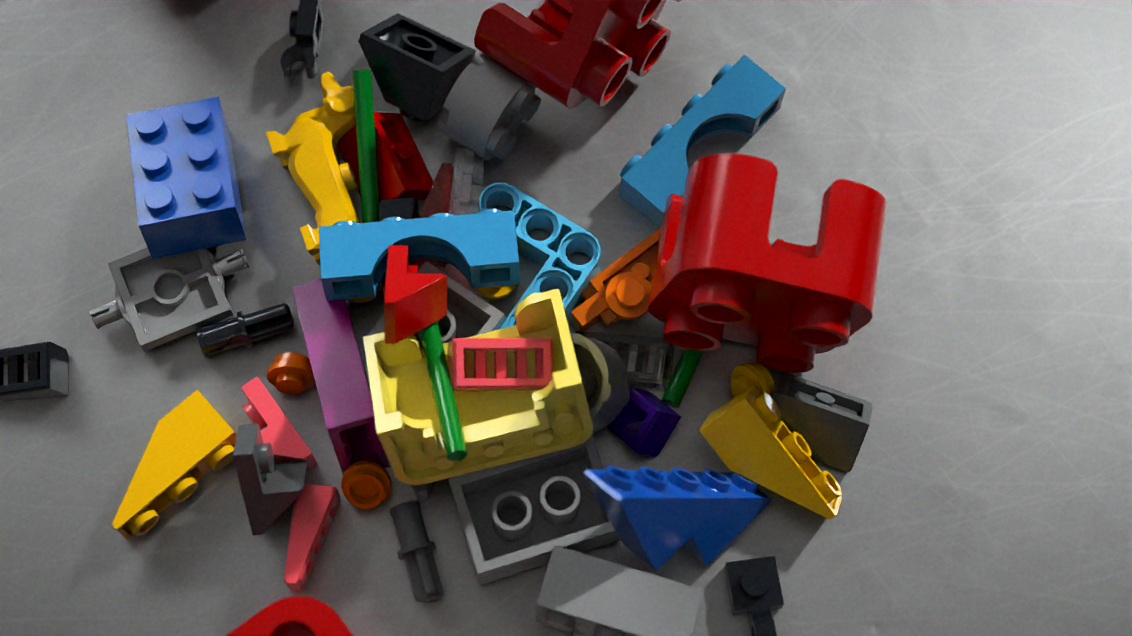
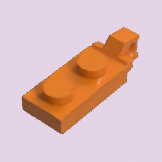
[569,228,662,334]

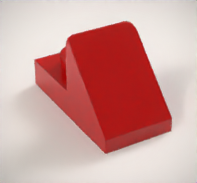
[384,245,447,344]

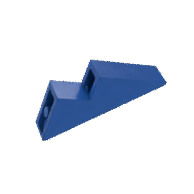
[584,466,772,571]

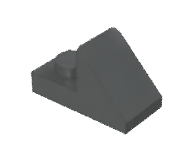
[233,424,307,535]

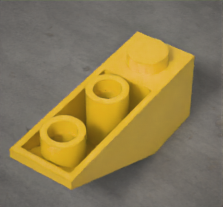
[699,384,842,520]
[112,389,237,540]

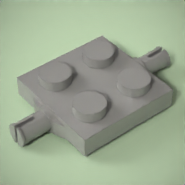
[89,248,250,352]

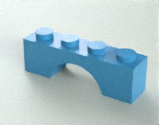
[619,54,786,229]
[319,209,520,301]

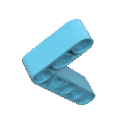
[479,182,601,330]

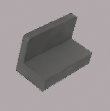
[773,372,874,472]

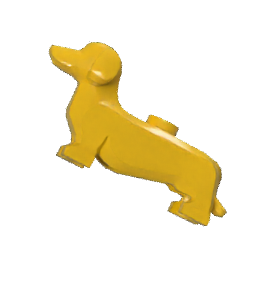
[266,72,360,265]

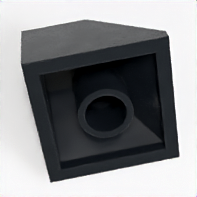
[358,13,476,121]

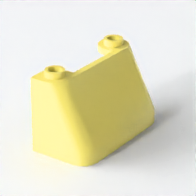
[363,289,593,485]

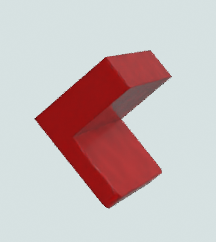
[337,112,437,203]

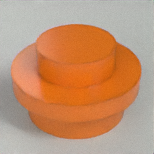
[605,272,651,320]
[267,352,315,394]
[341,461,391,509]

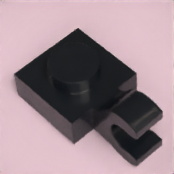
[281,0,324,79]
[724,556,784,636]

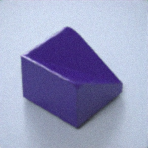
[606,386,681,457]

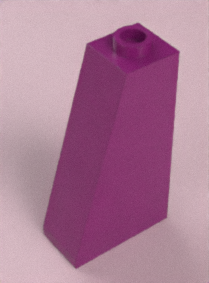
[292,279,391,474]

